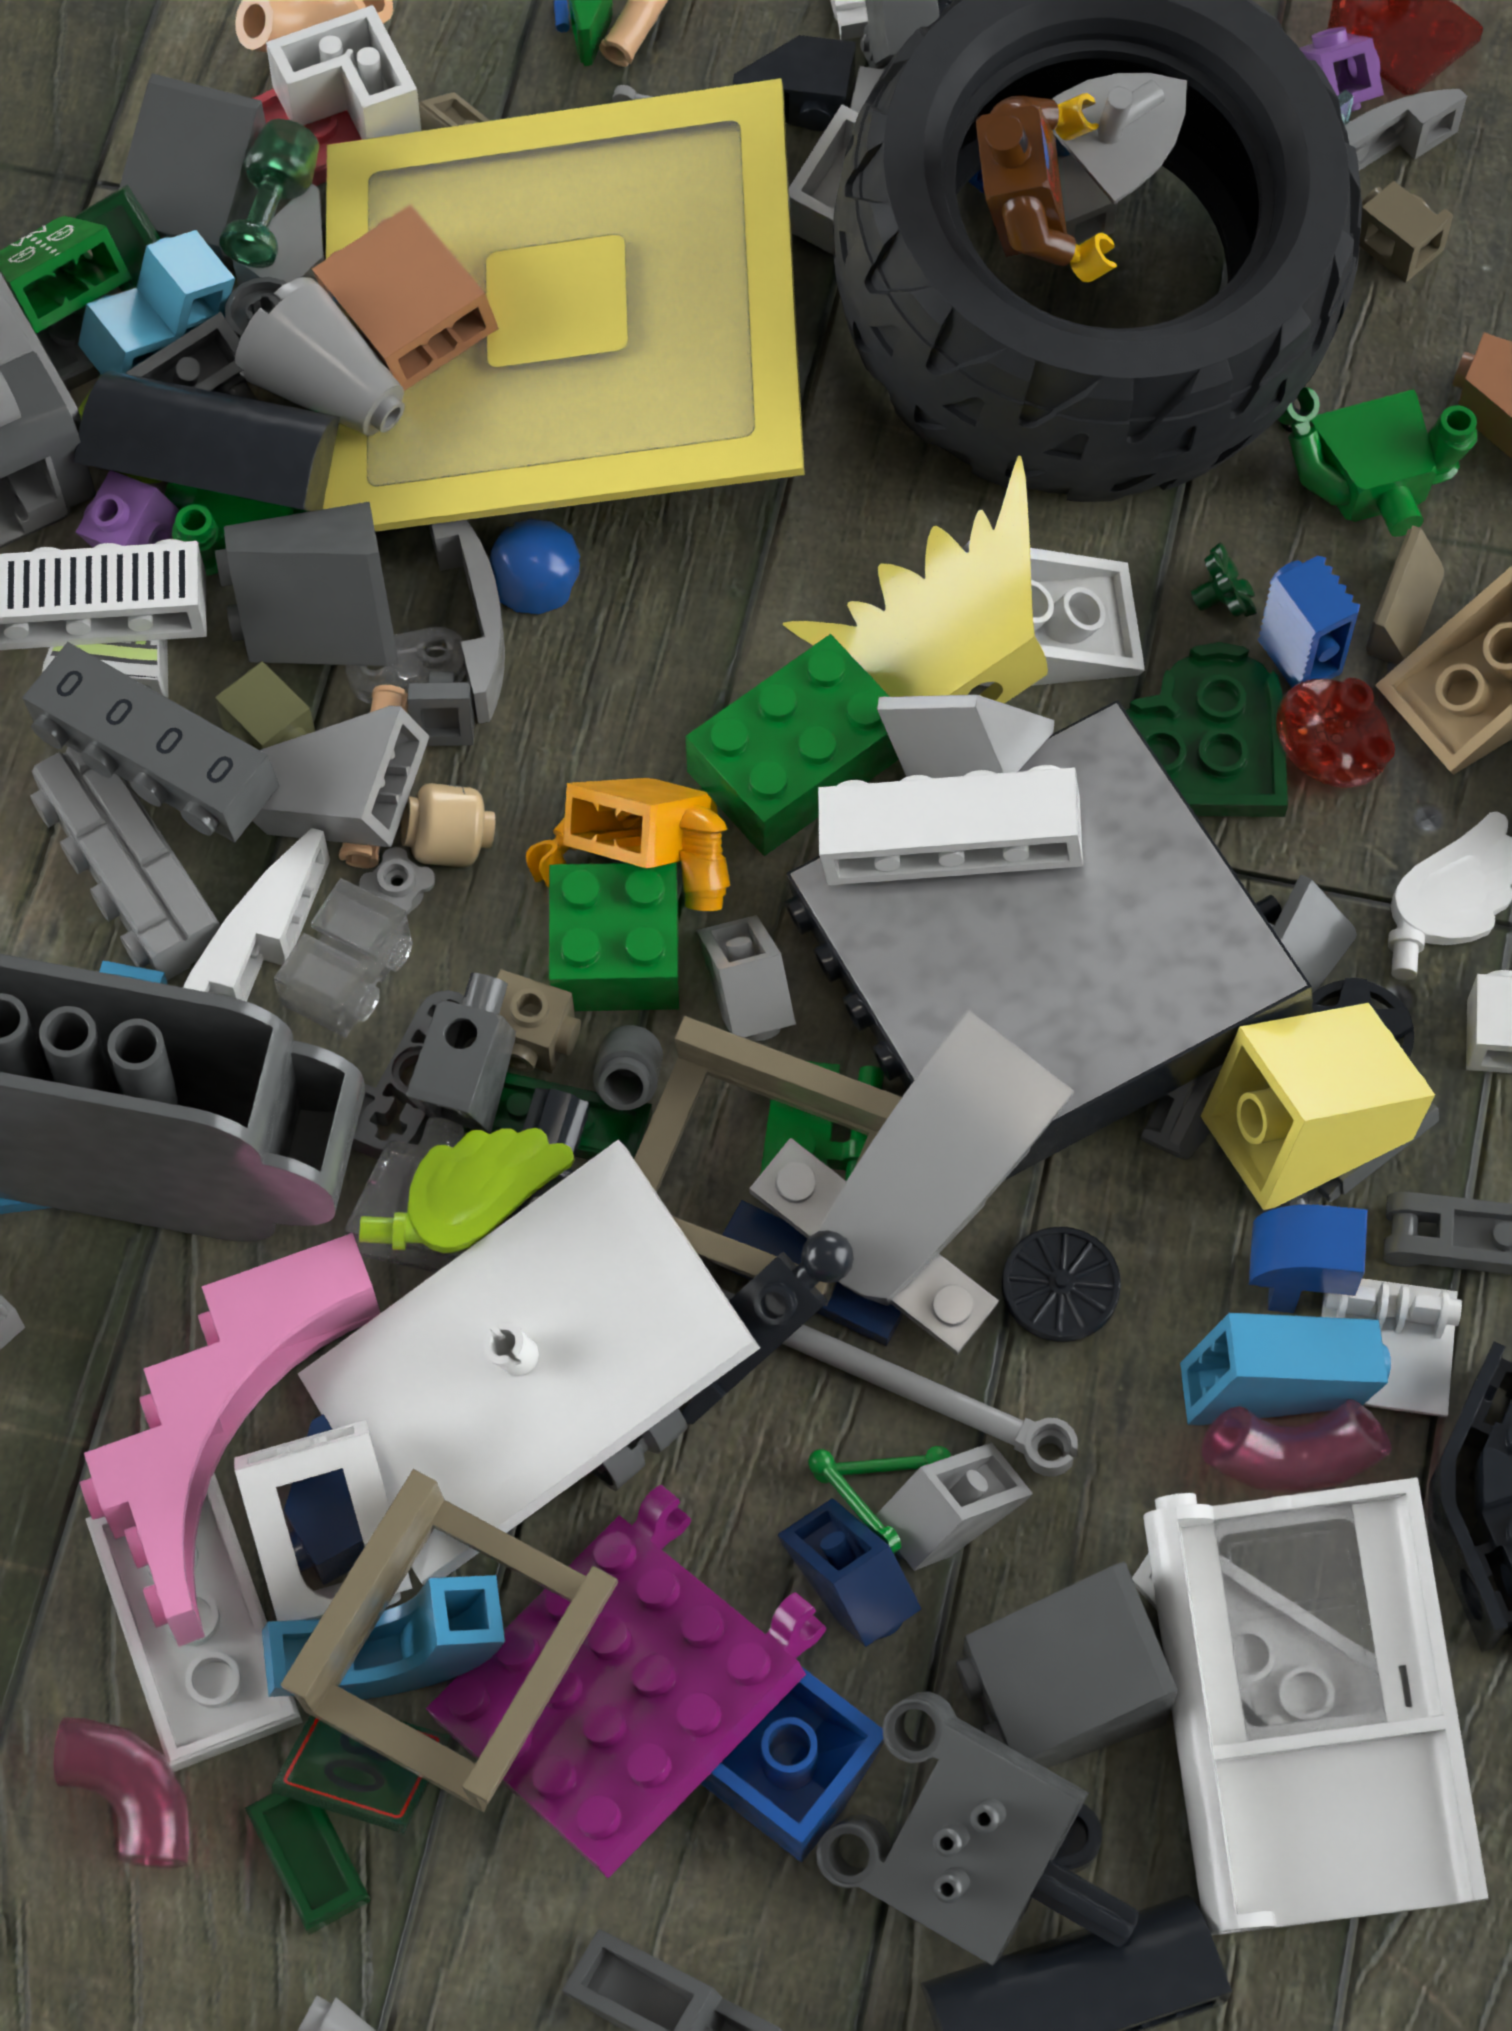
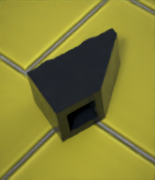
[733,35,856,131]

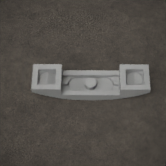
[1345,89,1467,171]
[428,520,505,724]

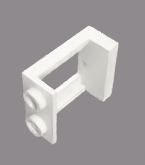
[234,1420,412,1621]

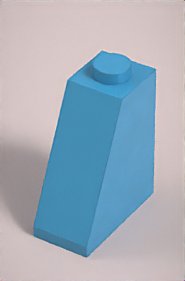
[1180,1313,1391,1425]

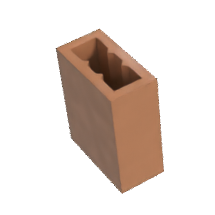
[312,204,499,391]

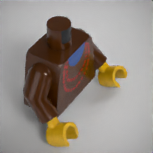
[976,93,1117,282]

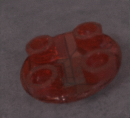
[1276,678,1396,788]

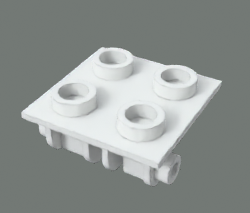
[1321,1278,1462,1418]

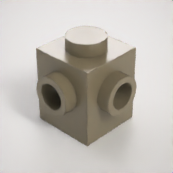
[497,969,581,1074]

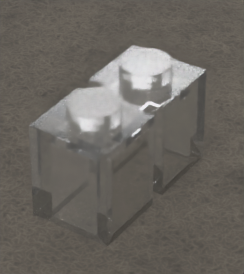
[274,878,413,1038]

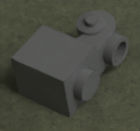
[860,0,940,69]

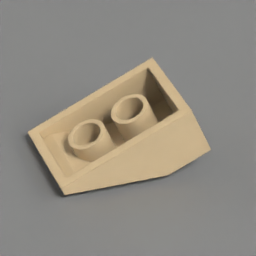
[1375,566,1512,775]

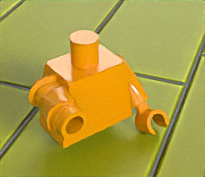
[526,778,730,911]

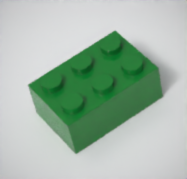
[685,633,899,857]

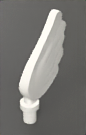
[1388,811,1512,980]

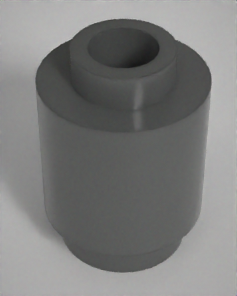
[593,1025,663,1110]

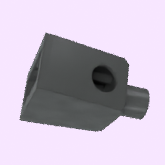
[406,973,516,1134]

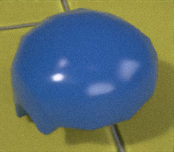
[489,518,581,614]

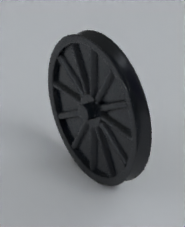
[1002,1227,1121,1342]

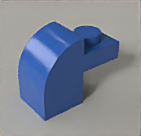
[1249,1205,1368,1313]

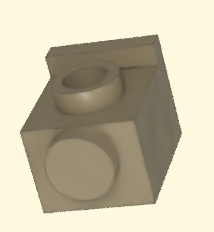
[1359,181,1454,283]

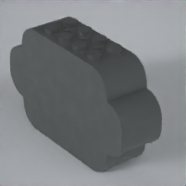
[0,954,365,1241]

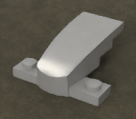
[750,1010,1074,1356]

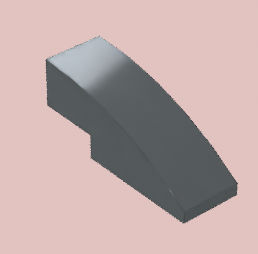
[562,1929,783,2031]

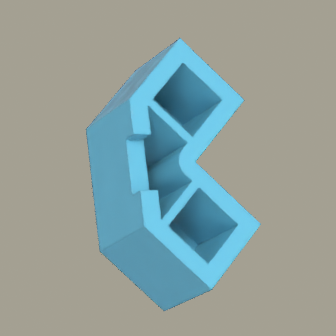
[78,230,235,375]

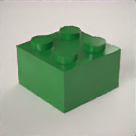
[549,862,679,1011]

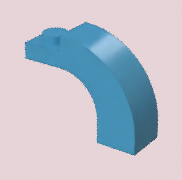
[262,1575,505,1699]

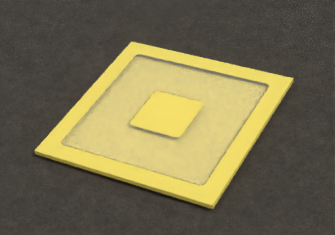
[323,78,805,532]

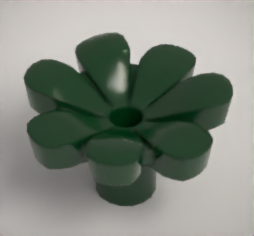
[1191,542,1257,617]

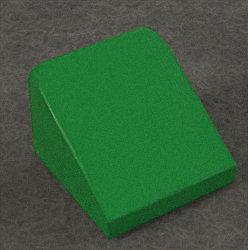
[569,0,613,67]

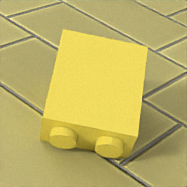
[1201,1003,1435,1210]

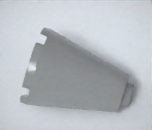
[235,277,405,436]

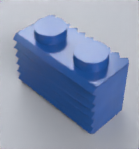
[1257,556,1360,695]

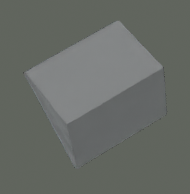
[877,695,1055,778]

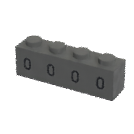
[22,642,279,843]

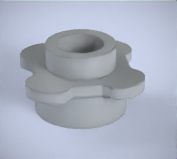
[359,847,435,917]

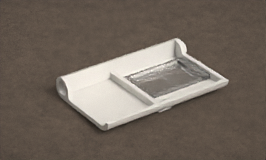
[1143,1477,1489,1935]

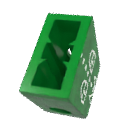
[0,216,132,334]

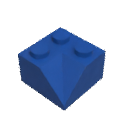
[700,1667,884,1863]

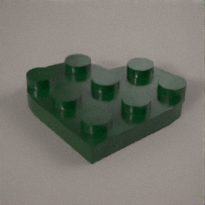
[1125,642,1288,817]

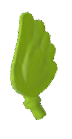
[359,1128,575,1253]

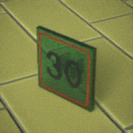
[271,1715,450,1834]

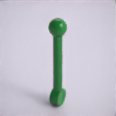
[812,1446,951,1484]
[808,1449,902,1553]

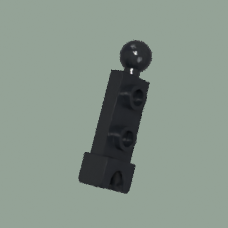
[682,1230,854,1425]

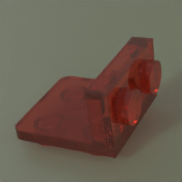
[1327,0,1483,95]

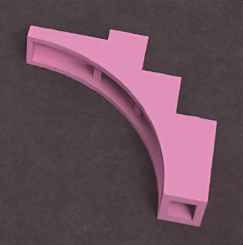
[80,1233,380,1646]

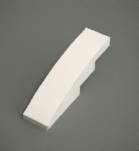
[183,828,330,1001]

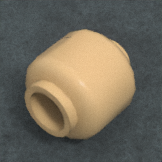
[401,783,495,868]

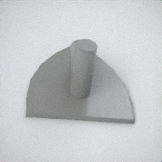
[1052,73,1187,204]

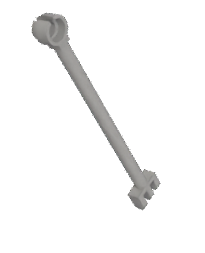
[720,1288,1078,1477]

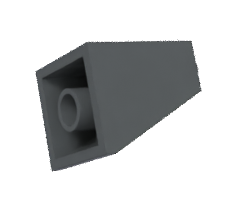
[119,73,275,273]
[215,502,399,666]
[956,1561,1178,1768]

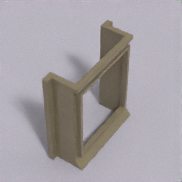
[634,1016,902,1306]
[280,1469,618,1812]

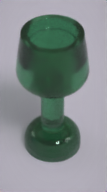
[219,119,319,268]

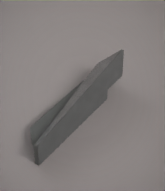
[1140,874,1356,1160]

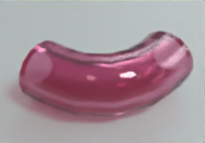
[1202,1399,1392,1494]
[54,1717,190,1868]

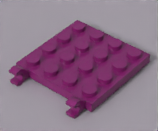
[425,1485,827,1879]

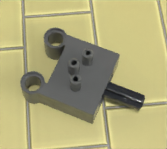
[816,1692,1139,1965]

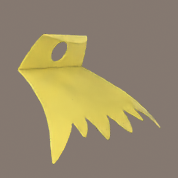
[782,456,1048,704]

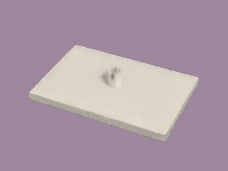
[298,1140,760,1584]

